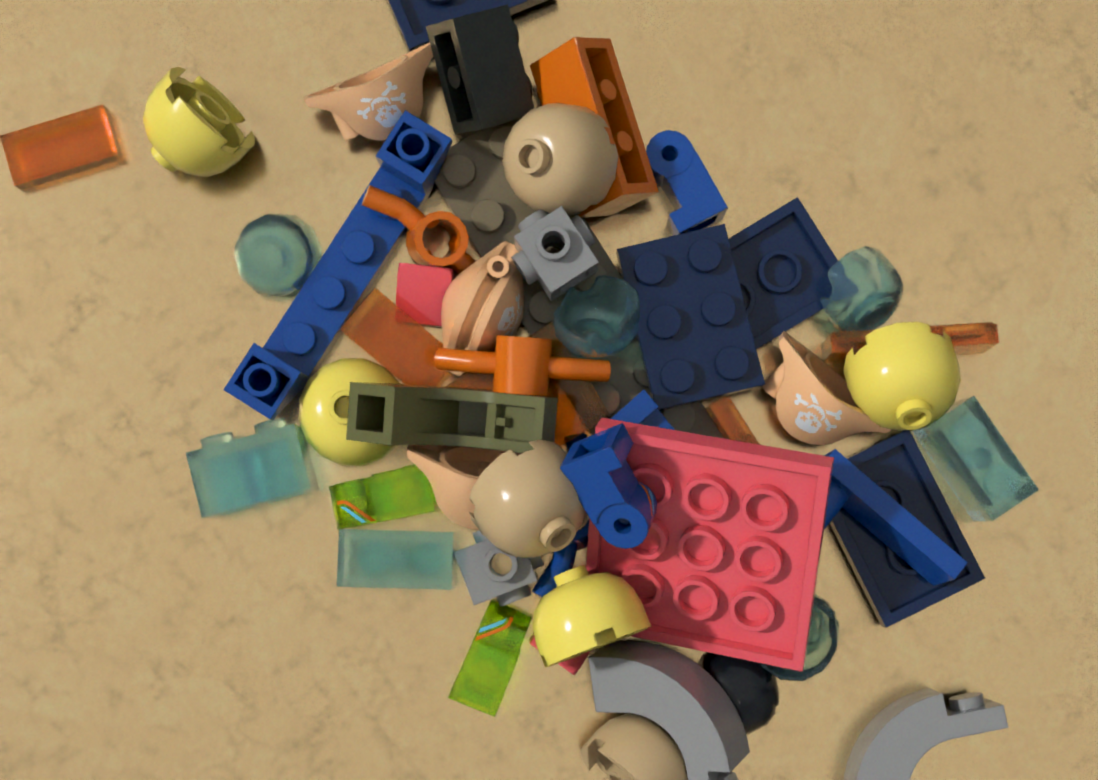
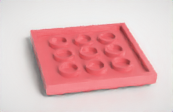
[586,418,834,672]

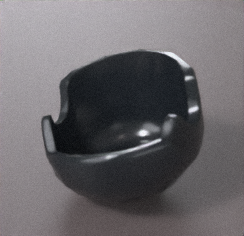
[698,652,779,735]

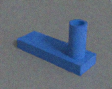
[824,449,968,586]

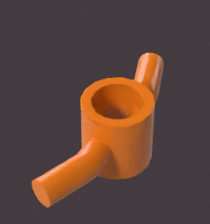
[362,185,476,274]
[434,335,611,396]

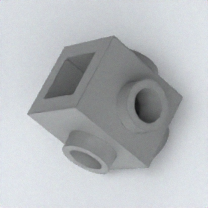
[511,206,599,302]
[454,531,544,607]

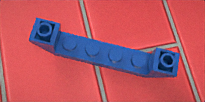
[223,110,453,420]

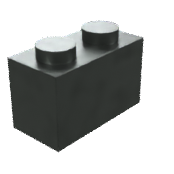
[426,4,534,134]

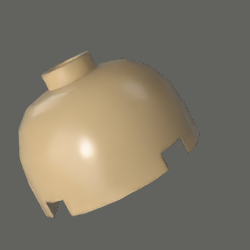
[502,103,618,216]
[469,439,586,558]
[580,714,688,780]

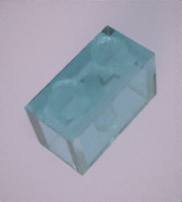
[912,396,1039,522]
[186,418,319,518]
[337,529,458,590]

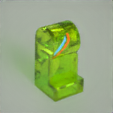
[329,464,439,530]
[448,600,532,717]

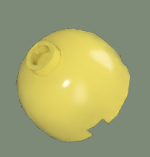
[143,67,255,177]
[843,322,961,431]
[298,358,400,466]
[533,565,651,668]

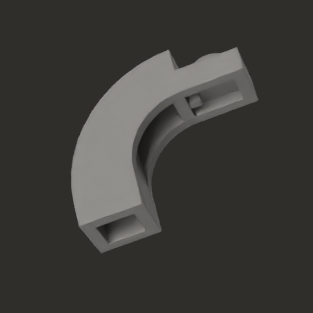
[588,641,750,780]
[843,688,1009,780]

